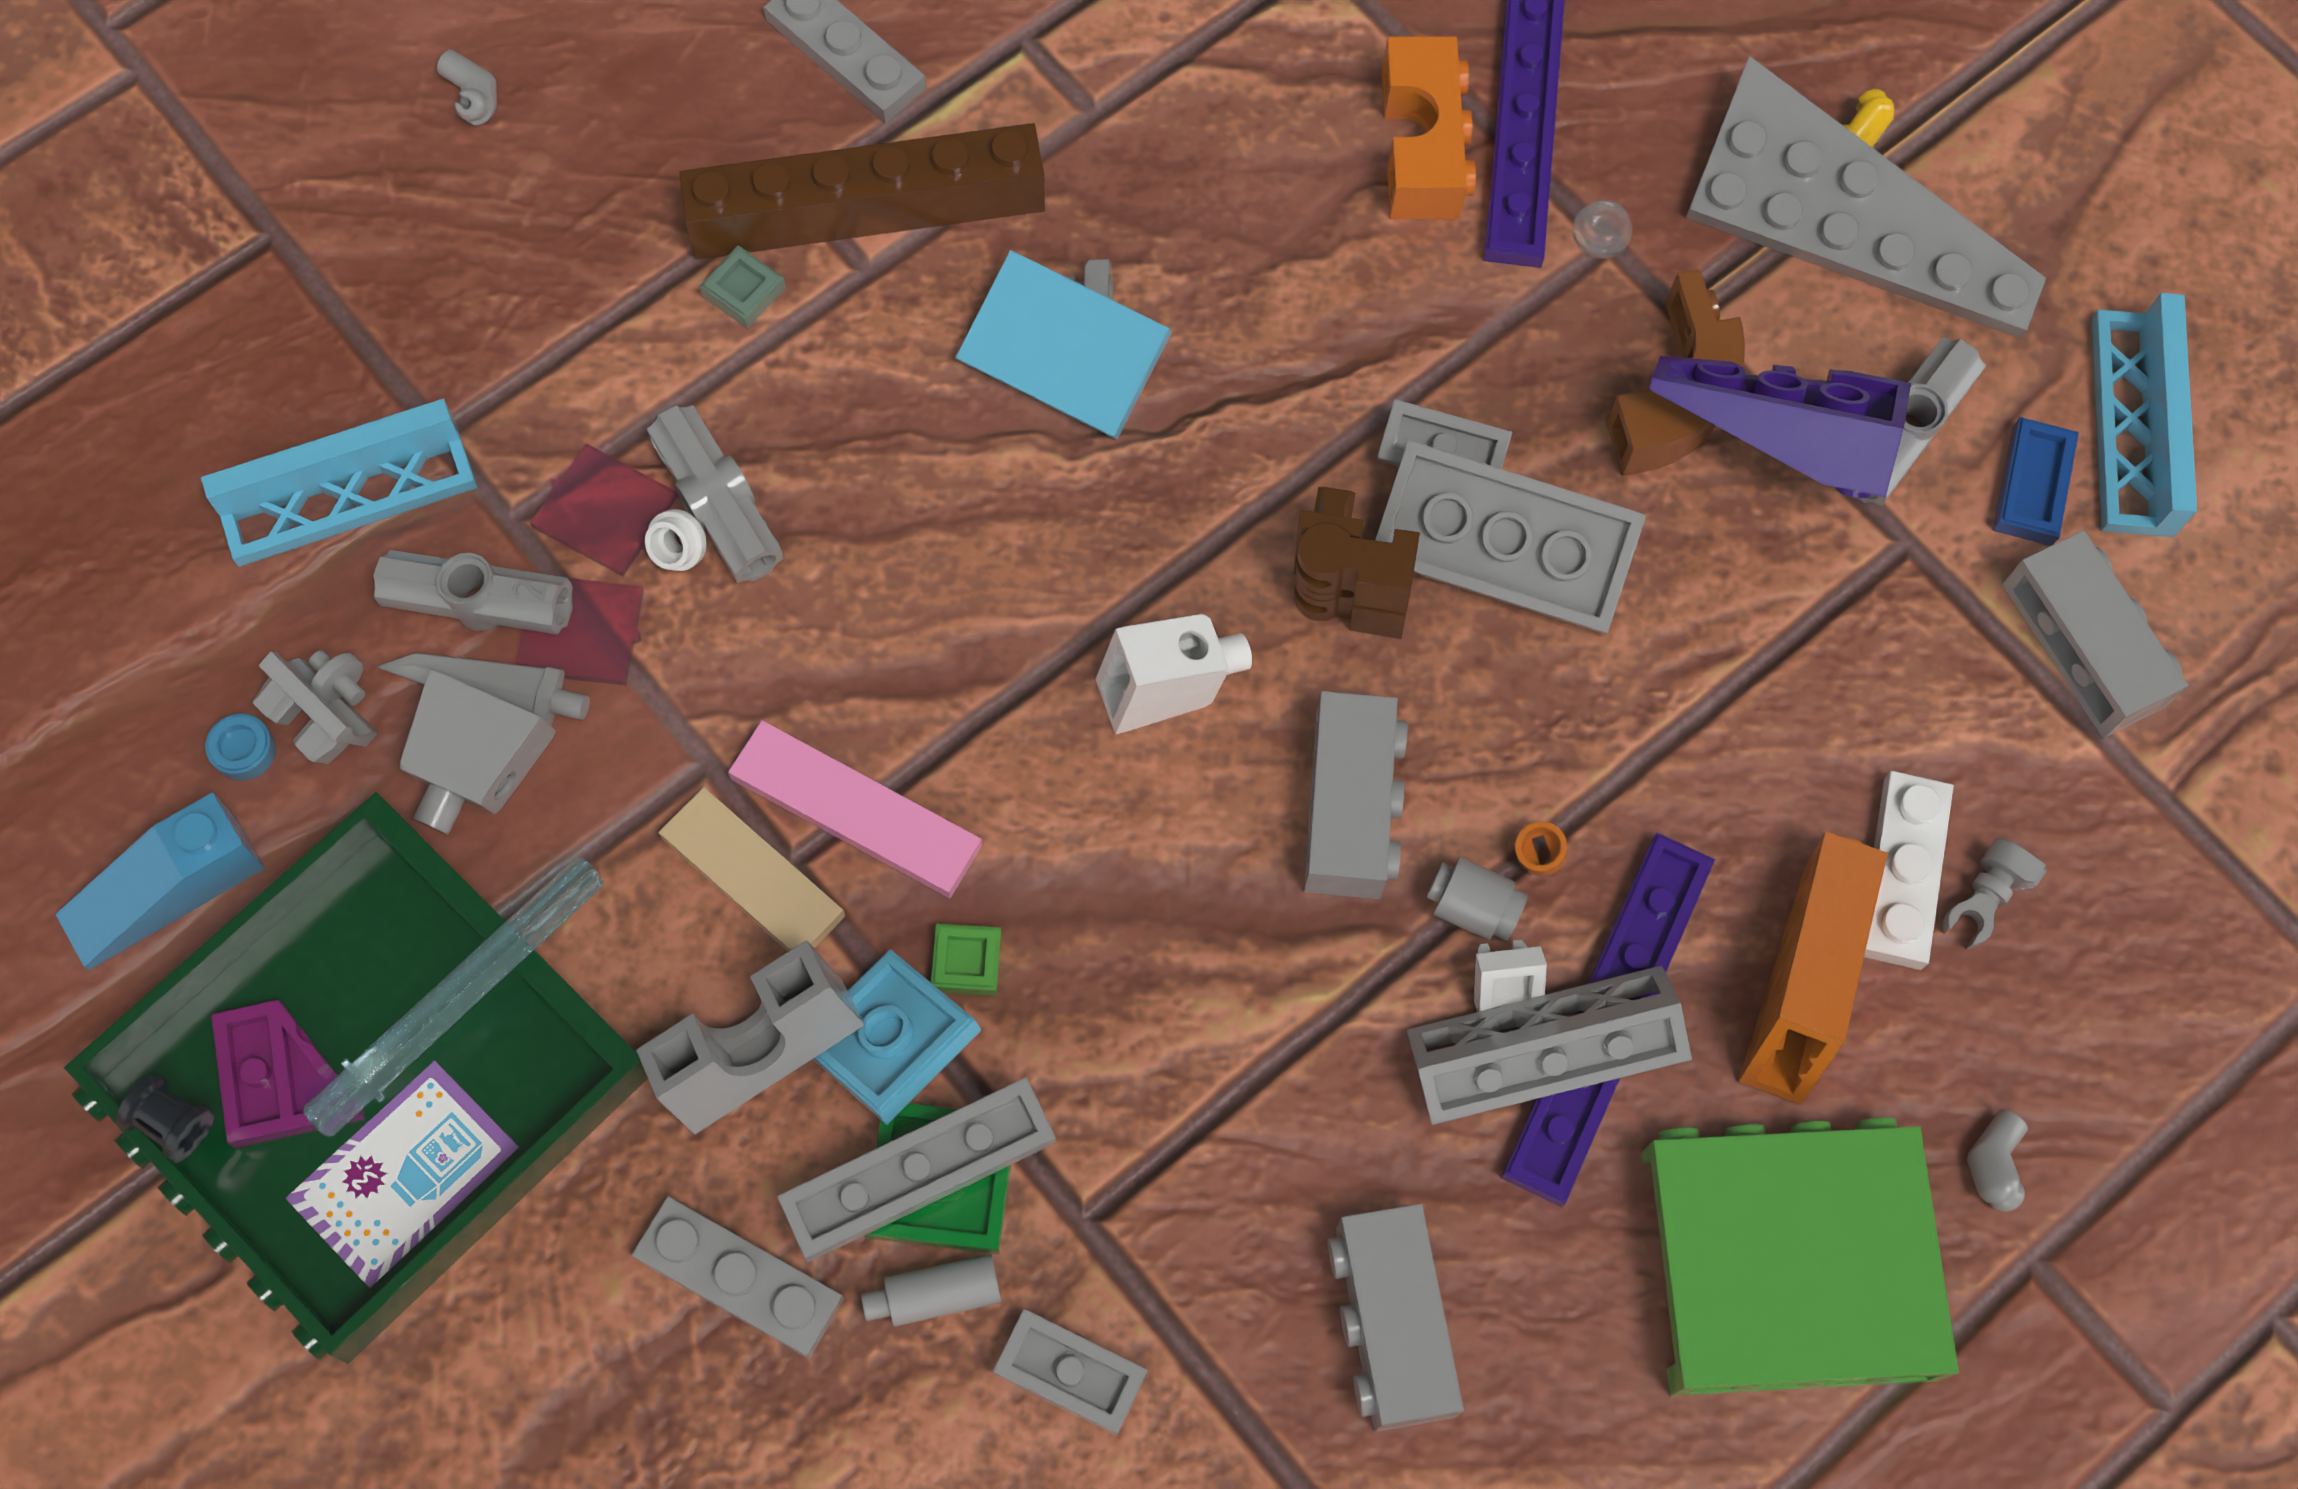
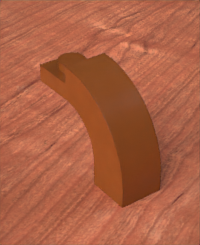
[1606,269,1745,476]

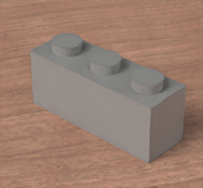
[2002,530,2189,739]
[1304,691,1408,899]
[1327,1204,1464,1432]

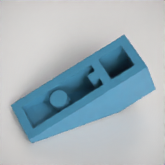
[55,792,265,970]

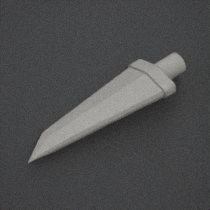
[377,652,590,726]

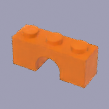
[1381,36,1476,219]

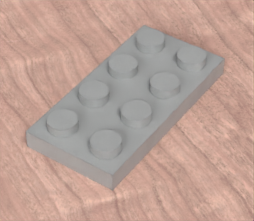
[1375,440,1646,635]

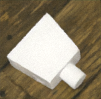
[1095,614,1252,735]

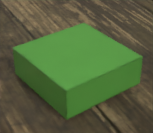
[931,924,1002,996]

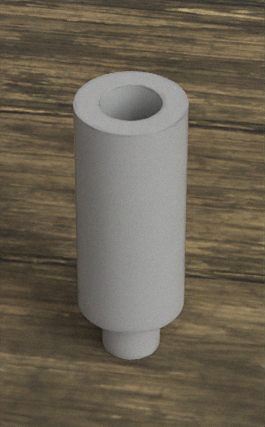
[861,1254,1001,1327]

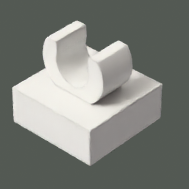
[1474,940,1547,1012]

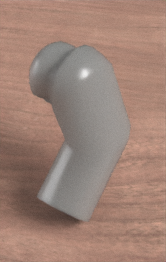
[437,49,497,125]
[1967,1109,2028,1212]

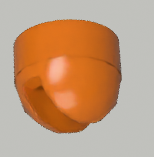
[1515,821,1568,876]

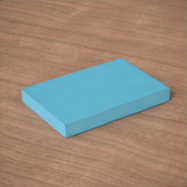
[956,250,1172,440]

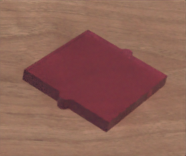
[530,443,678,577]
[516,578,644,686]

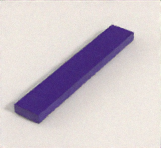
[1483,0,1565,268]
[1501,832,1715,1208]

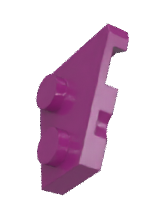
[211,1000,365,1148]

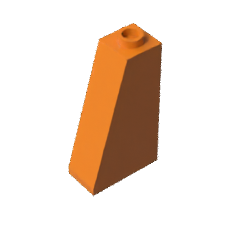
[1738,831,1888,1105]

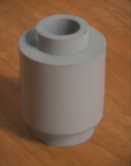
[1426,856,1528,942]

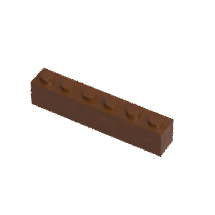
[679,123,1045,260]

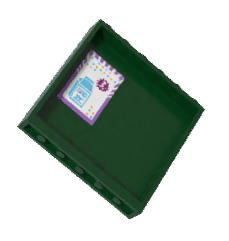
[64,792,648,1364]

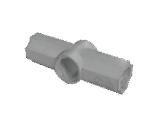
[1858,337,1986,506]
[647,405,784,583]
[373,550,573,635]

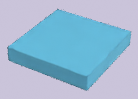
[812,949,981,1125]

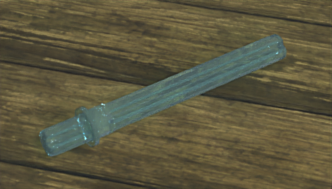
[303,857,603,1137]

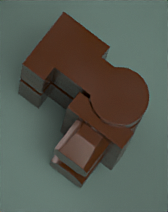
[1294,487,1420,639]

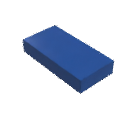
[1993,417,2079,546]

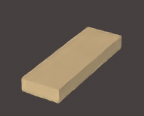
[658,787,845,952]

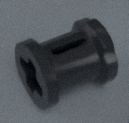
[116,1073,214,1163]

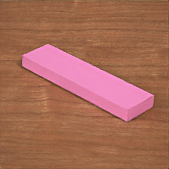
[728,720,982,899]

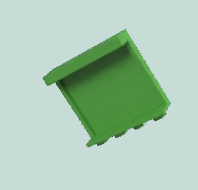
[1641,1117,1959,1396]

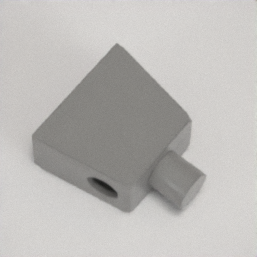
[400,669,556,835]

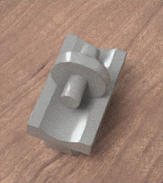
[253,650,378,764]

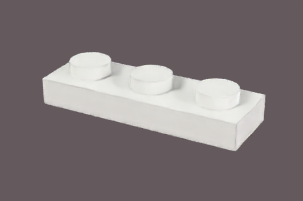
[1864,771,1954,970]

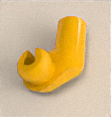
[1843,89,1894,147]

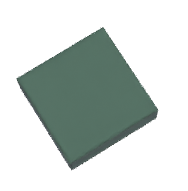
[699,246,786,329]

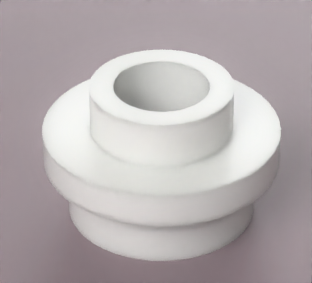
[645,509,706,571]

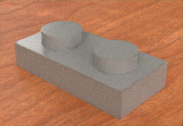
[1377,399,1512,469]
[993,1309,1148,1436]

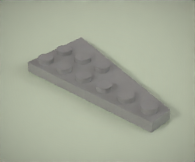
[1686,56,2046,338]

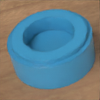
[205,714,276,781]

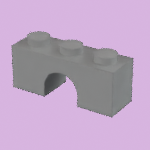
[636,940,864,1134]

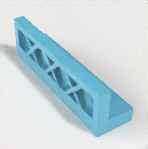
[2092,293,2197,537]
[201,398,478,567]

